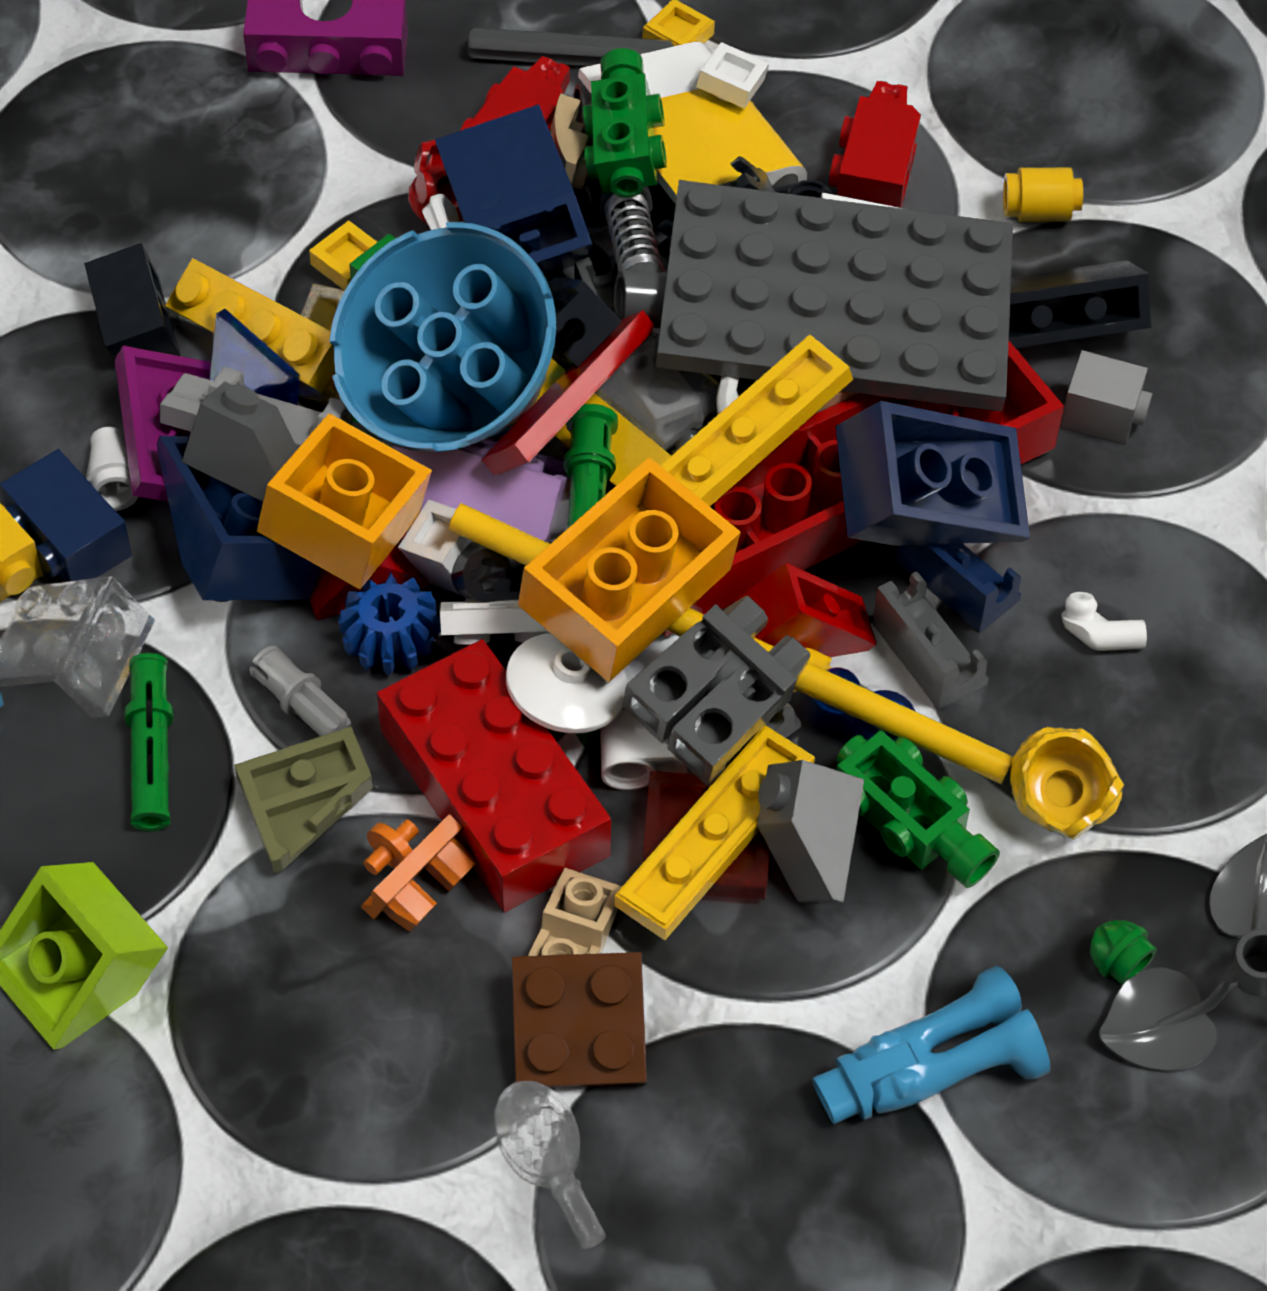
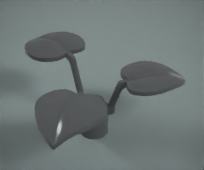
[1099,833,1267,1072]

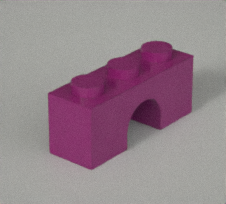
[243,0,408,76]

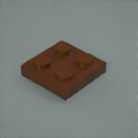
[512,952,647,1090]

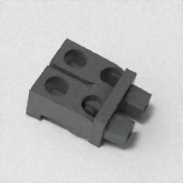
[622,596,810,786]

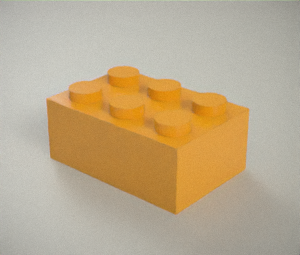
[518,457,741,682]

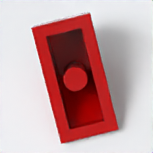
[734,563,877,657]

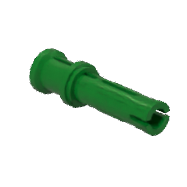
[563,404,618,529]

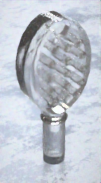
[495,1081,606,1249]

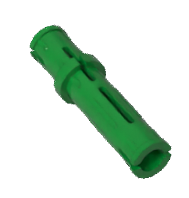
[124,653,174,832]

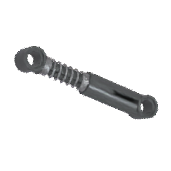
[573,83,667,328]

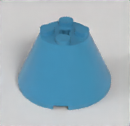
[330,222,556,452]

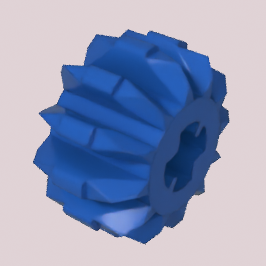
[338,572,441,677]

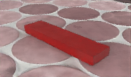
[481,310,655,476]

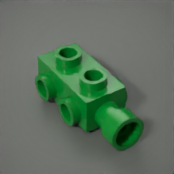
[583,48,667,198]
[836,730,1000,888]

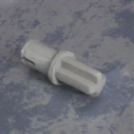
[249,646,351,736]

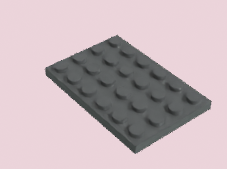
[655,180,1013,412]

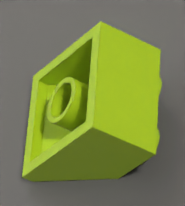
[0,862,168,1050]

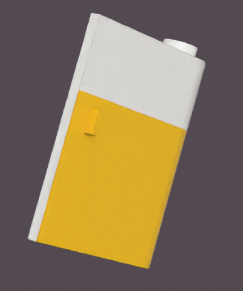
[578,42,807,203]

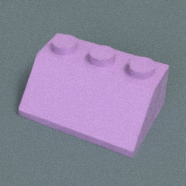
[393,437,571,540]

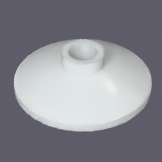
[506,633,628,733]

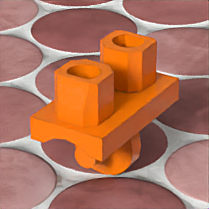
[361,814,476,932]

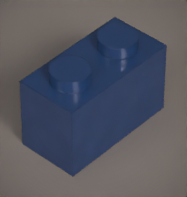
[0,448,132,592]

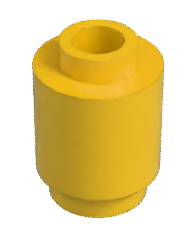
[1003,167,1083,222]

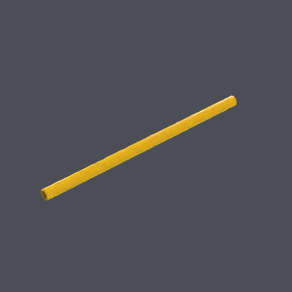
[449,503,1013,784]

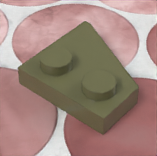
[234,727,373,873]

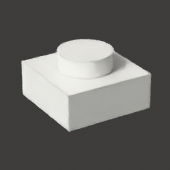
[696,42,769,109]

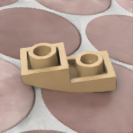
[550,94,588,191]
[528,868,622,956]

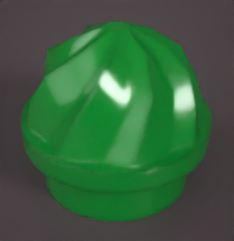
[1090,920,1157,986]

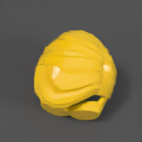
[1010,727,1124,840]

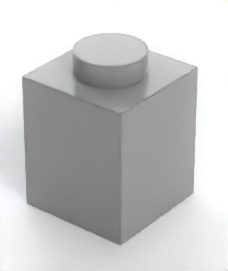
[1060,350,1153,445]

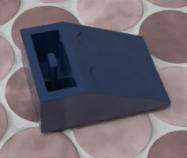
[435,104,593,276]

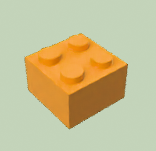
[257,413,432,589]

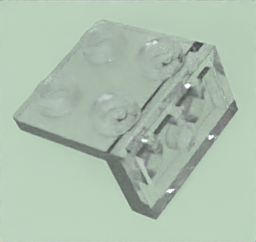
[0,576,155,718]

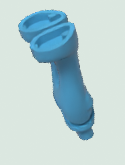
[812,965,1051,1124]

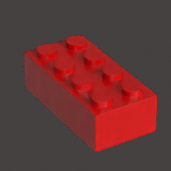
[377,639,611,913]

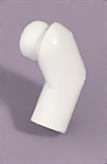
[1061,592,1147,651]

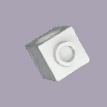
[398,499,493,595]

